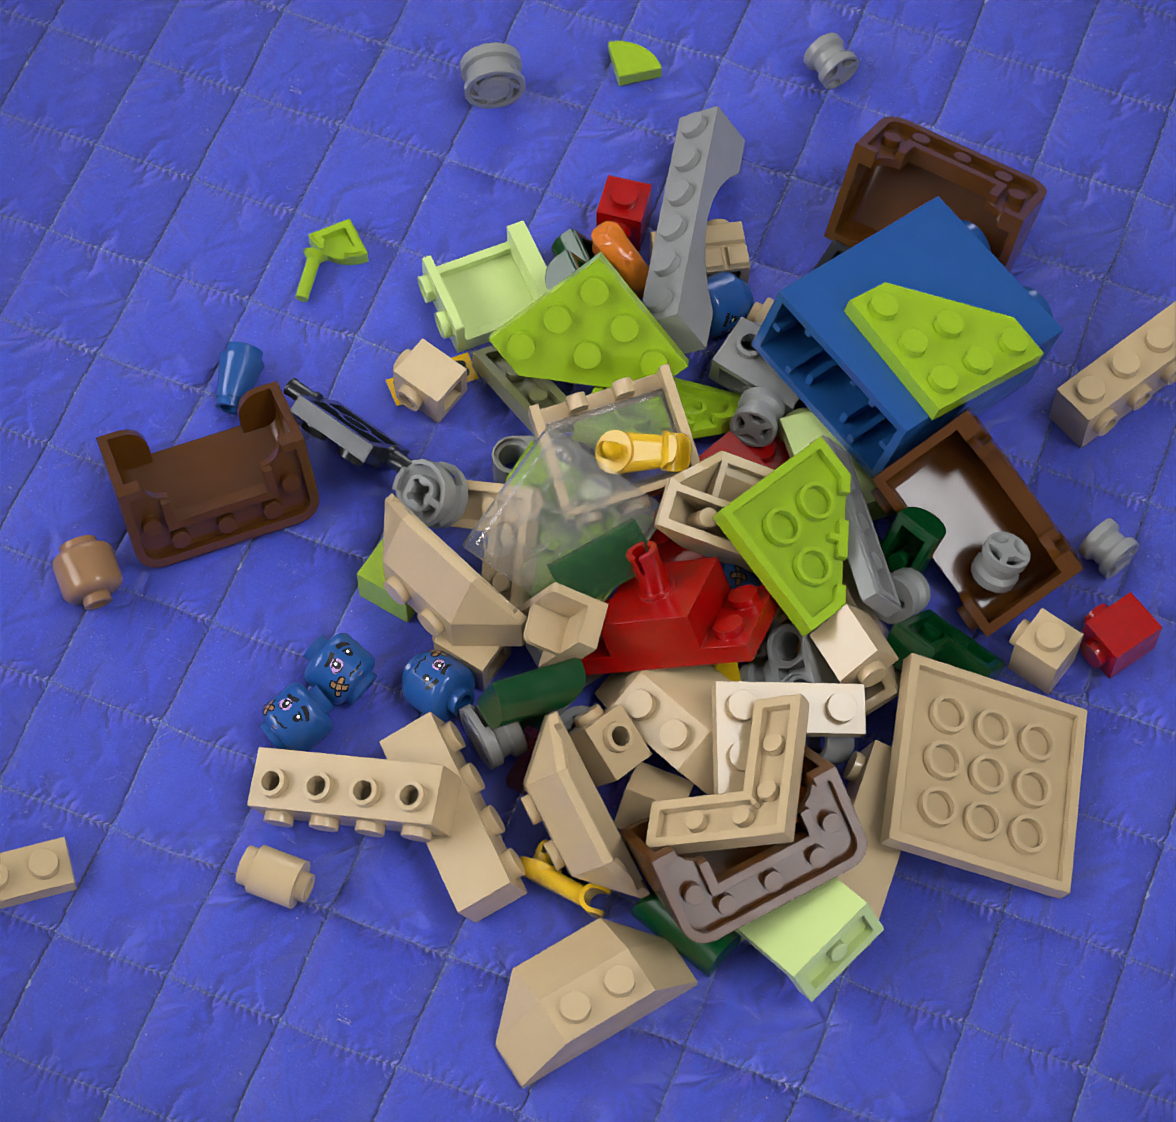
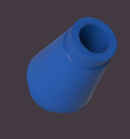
[215,341,265,415]

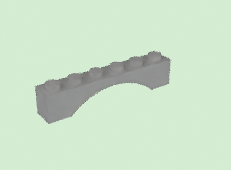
[642,106,745,354]

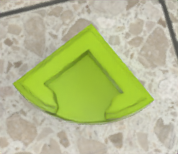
[608,41,662,86]
[308,218,369,265]

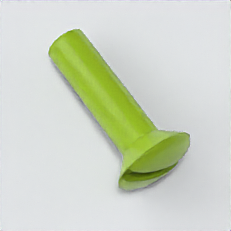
[295,247,329,302]

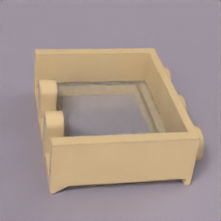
[528,364,700,528]

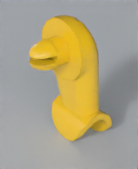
[595,430,692,474]
[520,839,612,918]

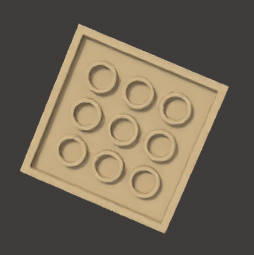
[880,653,1088,899]

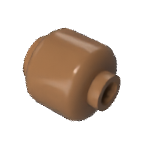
[53,535,123,610]

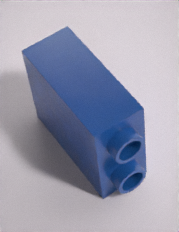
[751,196,1063,478]

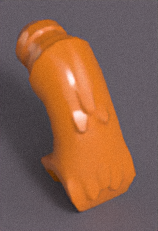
[591,221,649,298]

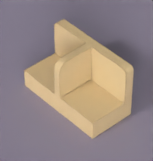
[517,583,608,668]

